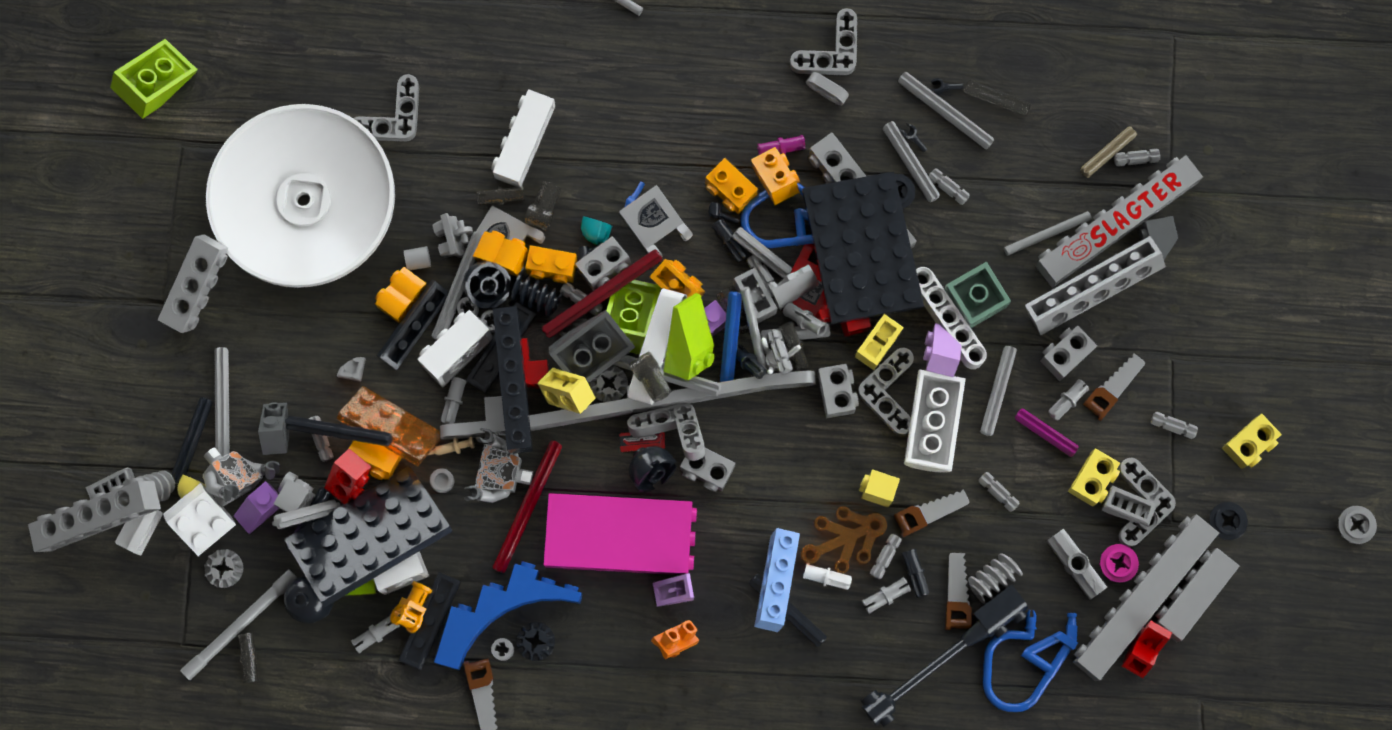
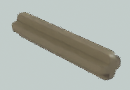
[1080,126,1137,178]

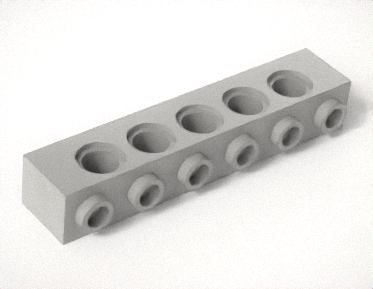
[808,133,916,249]
[1025,236,1166,335]
[28,478,161,552]

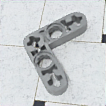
[790,8,857,75]
[353,74,419,141]
[858,348,914,436]
[627,403,705,461]
[1118,458,1176,547]

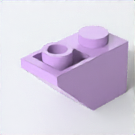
[923,323,961,377]

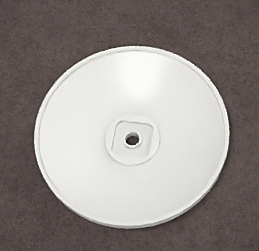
[206,104,395,288]

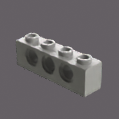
[158,235,229,333]

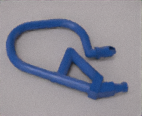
[741,183,813,248]
[983,610,1078,712]

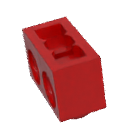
[324,449,371,504]

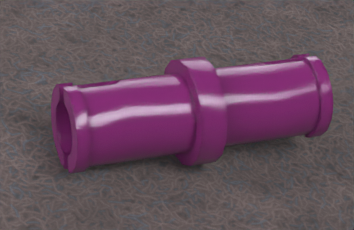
[757,135,806,155]

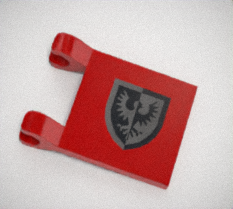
[790,244,826,316]

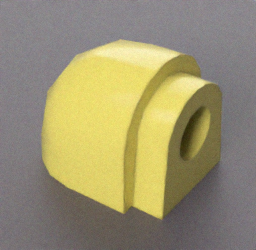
[177,475,205,498]

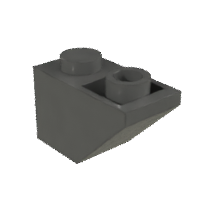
[1139,216,1178,260]
[258,402,289,455]

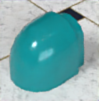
[581,216,612,245]

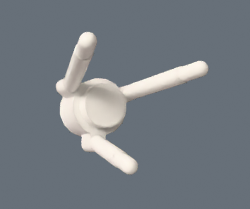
[761,338,801,374]

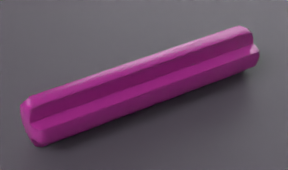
[1015,408,1079,457]

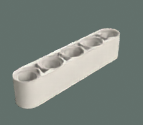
[916,267,987,369]
[628,288,687,405]

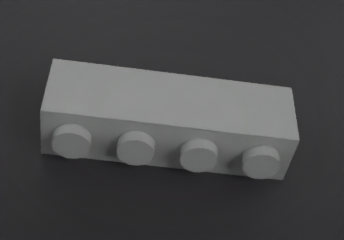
[1155,548,1240,642]

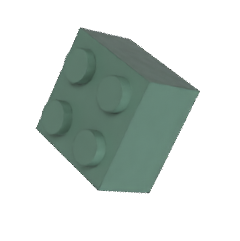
[944,262,1011,328]

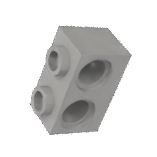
[575,236,632,291]
[1040,326,1097,381]
[817,364,859,418]
[680,442,736,492]
[273,478,315,512]

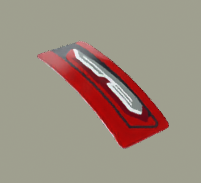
[619,432,665,452]

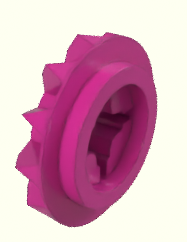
[1099,544,1139,583]

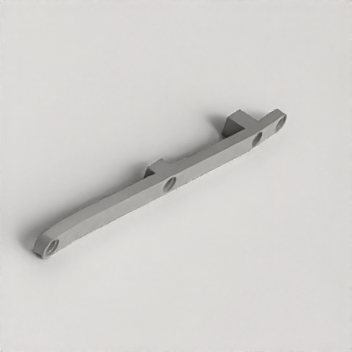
[440,371,816,440]

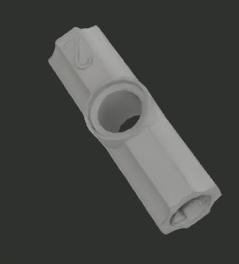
[1046,529,1107,600]

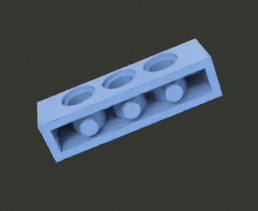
[754,528,800,632]

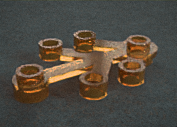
[801,506,887,574]

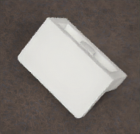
[115,510,163,556]

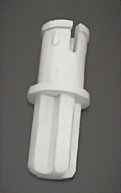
[803,564,852,590]

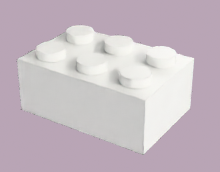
[418,310,493,388]

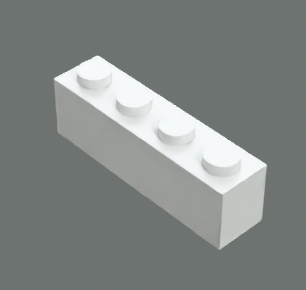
[491,89,555,188]

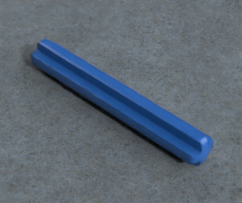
[720,292,742,382]

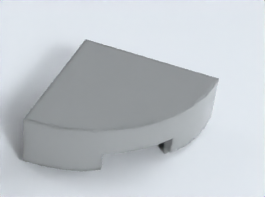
[337,357,366,382]

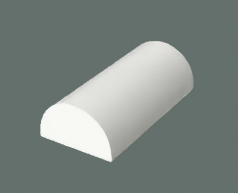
[904,370,965,472]

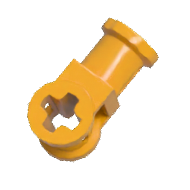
[390,581,432,633]

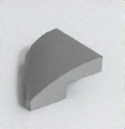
[768,265,819,310]

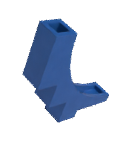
[434,561,582,670]

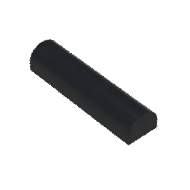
[376,279,449,370]

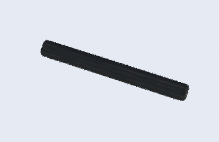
[285,416,393,447]

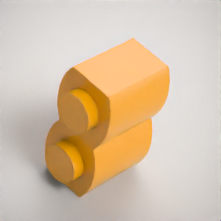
[473,230,529,276]
[375,267,427,323]

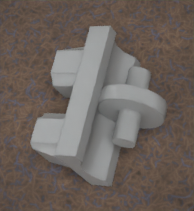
[433,213,473,258]

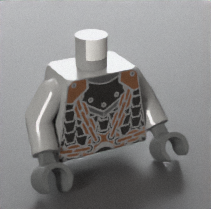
[464,428,533,503]
[203,448,280,507]

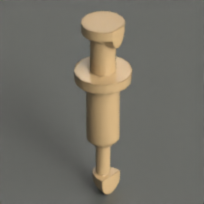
[419,436,475,458]

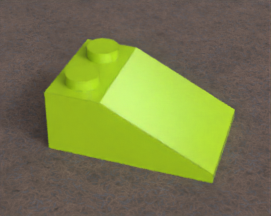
[110,39,197,119]
[607,280,661,354]
[663,293,714,380]

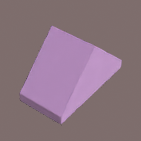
[653,573,694,607]

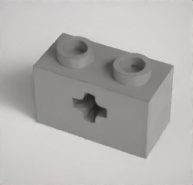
[733,268,777,323]

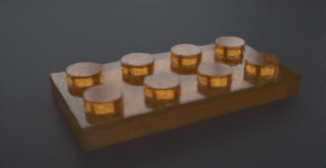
[337,386,441,466]

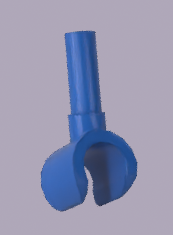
[625,182,645,207]

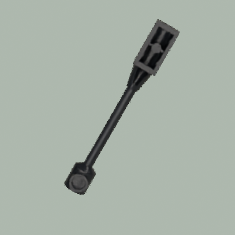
[861,584,1028,727]

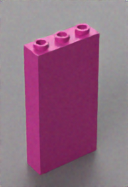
[544,493,697,575]

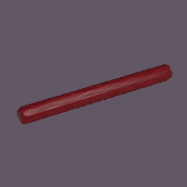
[542,249,662,338]
[493,440,562,573]

